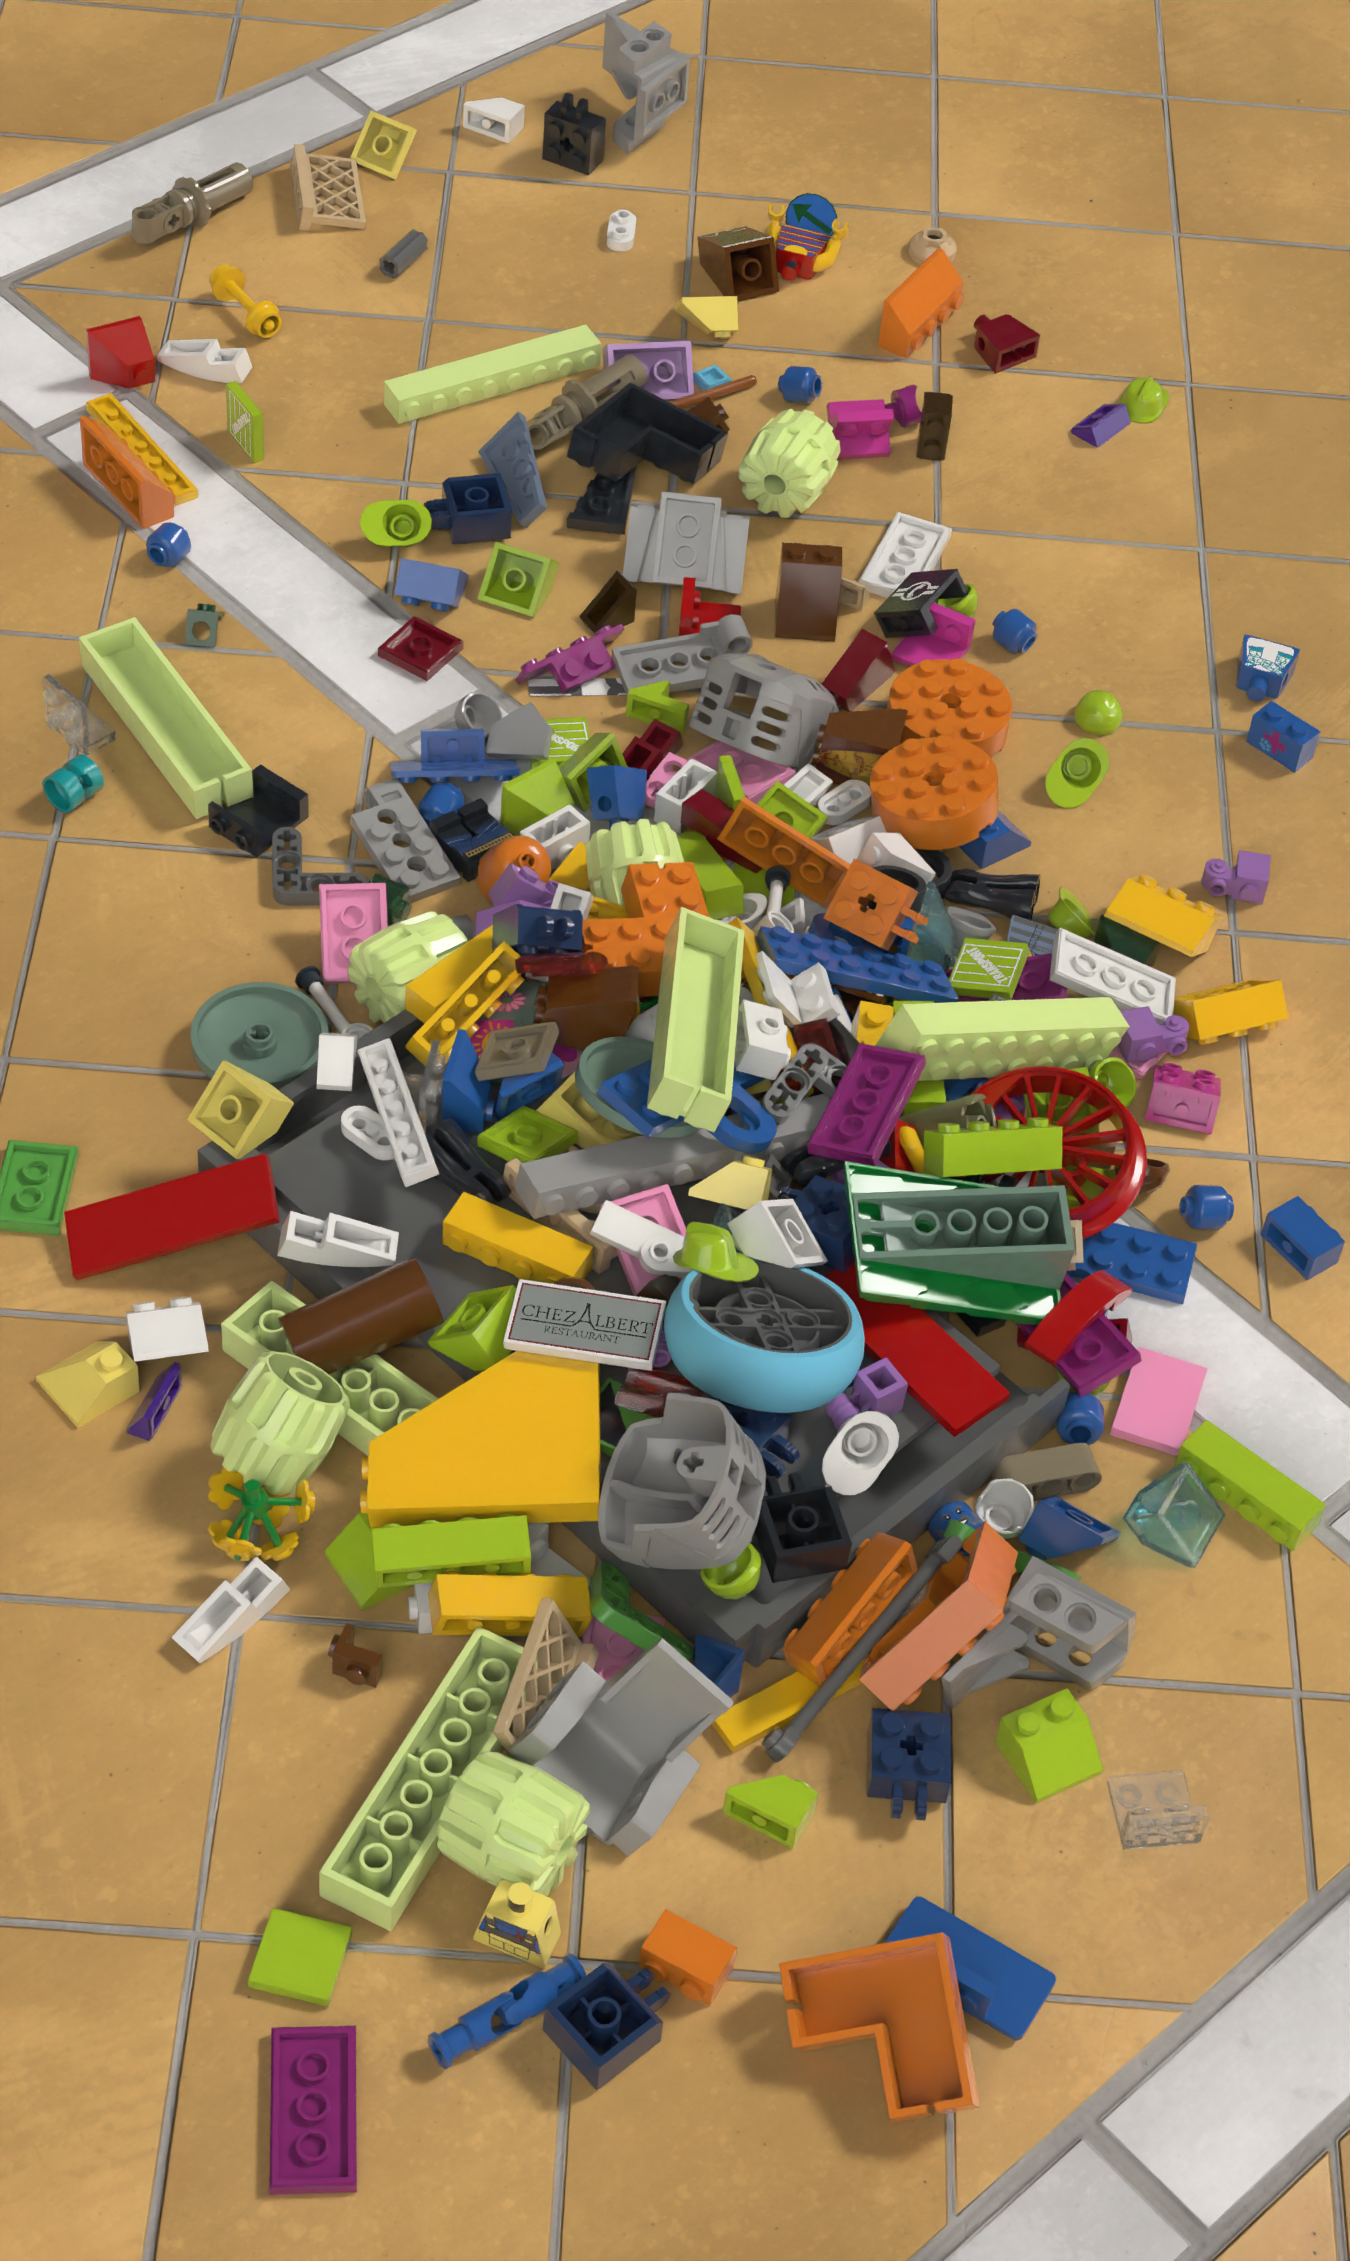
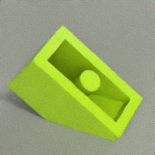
[722,1775,818,1849]

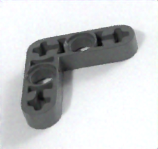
[272,827,368,905]
[760,1043,847,1125]

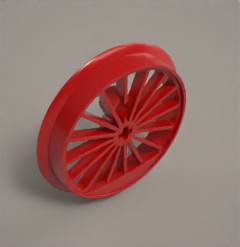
[946,1066,1147,1239]

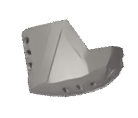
[688,653,839,769]
[598,1393,766,1570]

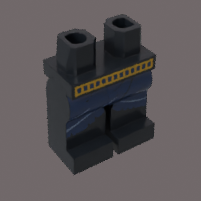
[430,798,515,882]

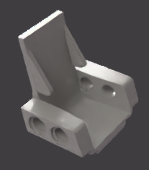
[602,10,691,154]
[623,492,750,594]
[942,1556,1136,1708]
[509,1638,734,1856]

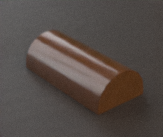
[278,1257,444,1374]

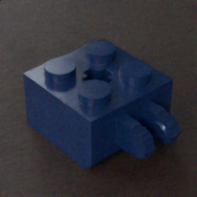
[424,473,512,544]
[492,904,583,965]
[778,1175,855,1273]
[709,1396,801,1480]
[866,1708,951,1821]
[543,1962,671,2090]

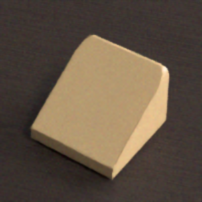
[839,576,870,611]

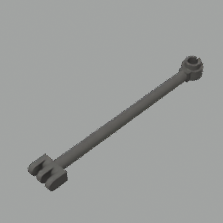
[762,1536,962,1763]

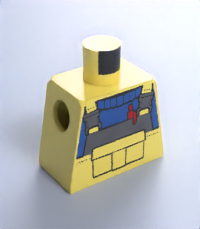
[473,1879,561,1969]

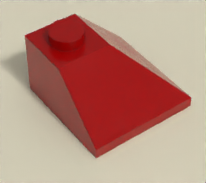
[86,316,155,389]

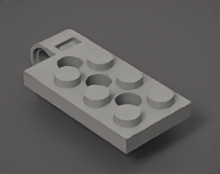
[612,615,753,696]
[350,778,460,906]

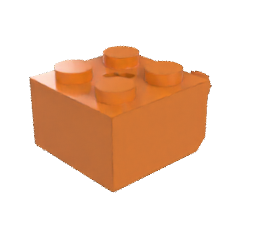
[823,859,929,951]

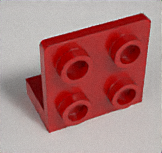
[679,577,741,636]

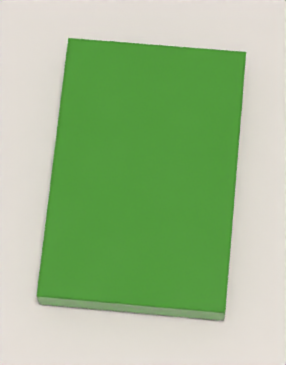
[0,1140,79,1236]

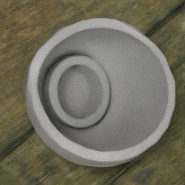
[454,691,502,741]

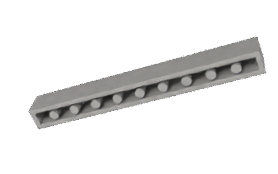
[515,1094,831,1219]

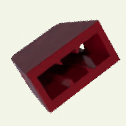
[974,314,1040,374]

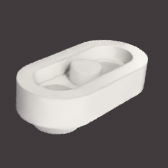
[607,209,637,252]
[817,780,871,825]
[341,1106,394,1160]
[639,1235,693,1277]

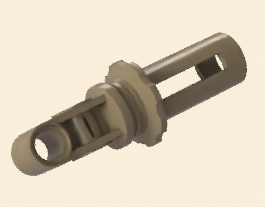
[132,162,253,244]
[527,354,647,450]

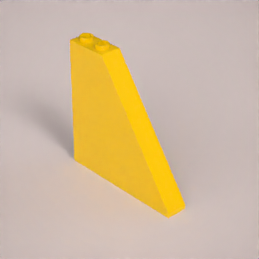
[360,1351,601,1528]

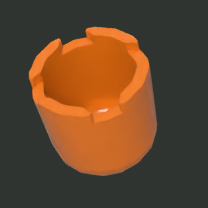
[476,836,551,903]

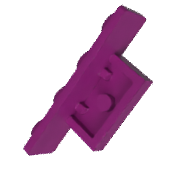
[515,624,625,693]

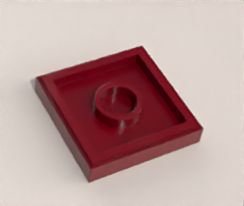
[378,616,464,681]

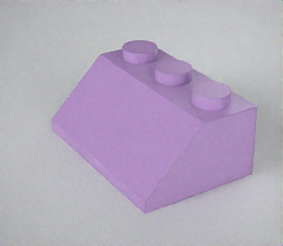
[602,341,694,400]

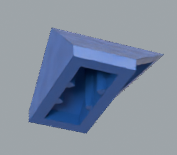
[693,1635,745,1698]

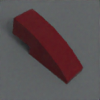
[622,719,684,782]
[680,789,763,874]

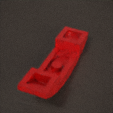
[1024,1270,1132,1366]

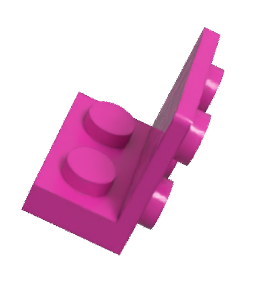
[892,602,976,666]
[1145,1063,1221,1134]

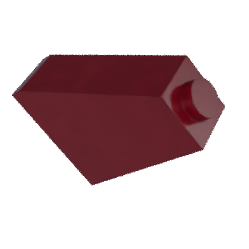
[822,628,895,712]

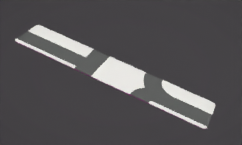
[528,678,626,696]

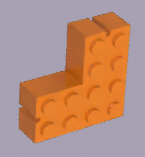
[573,862,709,997]
[859,1521,1018,1712]
[779,1932,980,2122]

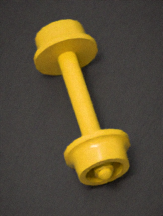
[209,264,282,338]

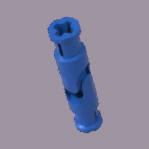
[427,1953,586,2069]

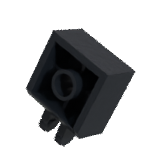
[542,93,606,175]
[755,1472,852,1583]

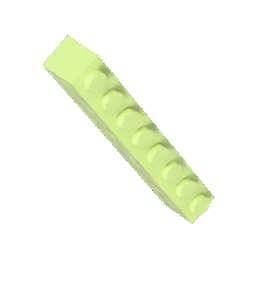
[384,324,602,424]

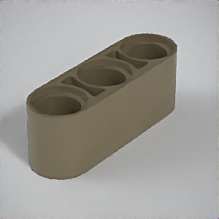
[992,1443,1102,1501]

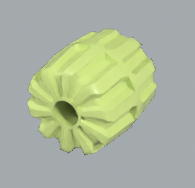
[738,409,841,518]
[586,819,684,906]
[348,911,468,1023]
[210,1351,350,1496]
[437,1751,590,1896]

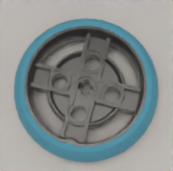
[664,1256,865,1413]

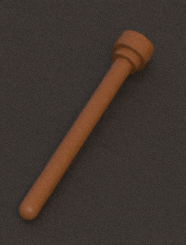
[669,375,757,409]

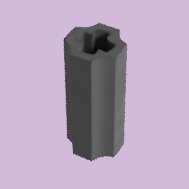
[379,229,428,278]

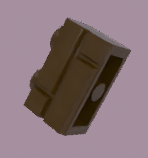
[916,391,953,461]

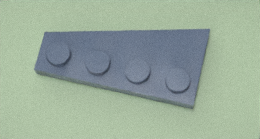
[478,412,547,528]

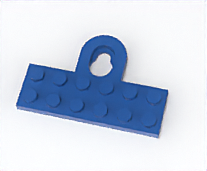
[756,913,959,1003]
[597,1059,777,1154]
[1066,1223,1197,1316]

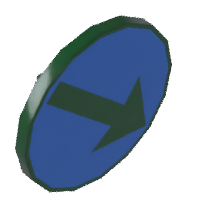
[785,193,837,236]

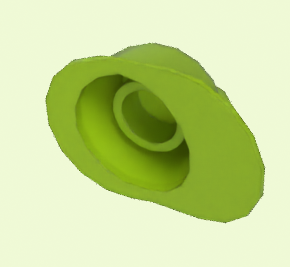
[1119,376,1169,423]
[360,499,432,547]
[1045,738,1109,808]
[1048,887,1096,939]
[673,1221,759,1282]

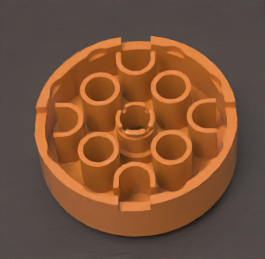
[887,658,1012,757]
[870,735,999,850]

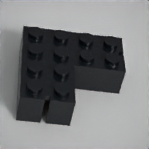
[567,382,728,485]

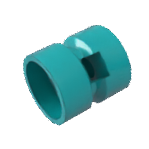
[42,754,104,813]

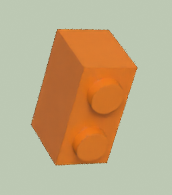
[638,1909,737,2006]

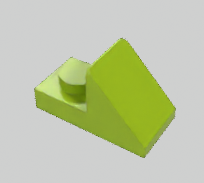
[626,680,689,735]

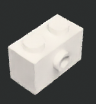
[654,758,718,834]
[520,804,590,870]
[735,999,791,1080]

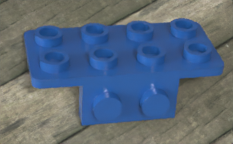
[390,728,520,783]
[885,1897,1056,2040]

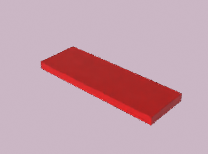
[64,1153,280,1280]
[824,1261,1010,1437]

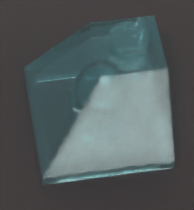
[911,881,960,970]
[1123,1462,1225,1568]

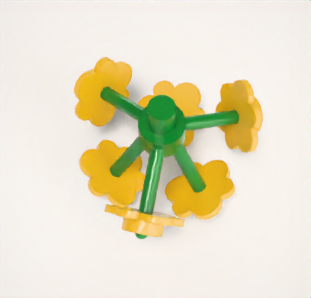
[208,1468,315,1561]

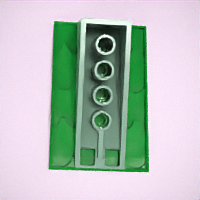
[843,1161,1075,1325]

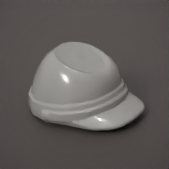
[944,906,996,951]

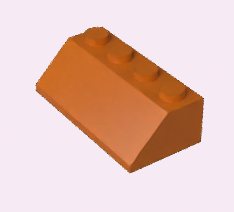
[878,248,964,359]
[80,415,176,529]
[717,796,851,909]
[783,1532,918,1687]

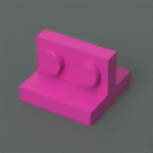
[826,399,894,460]

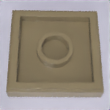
[475,1022,559,1081]

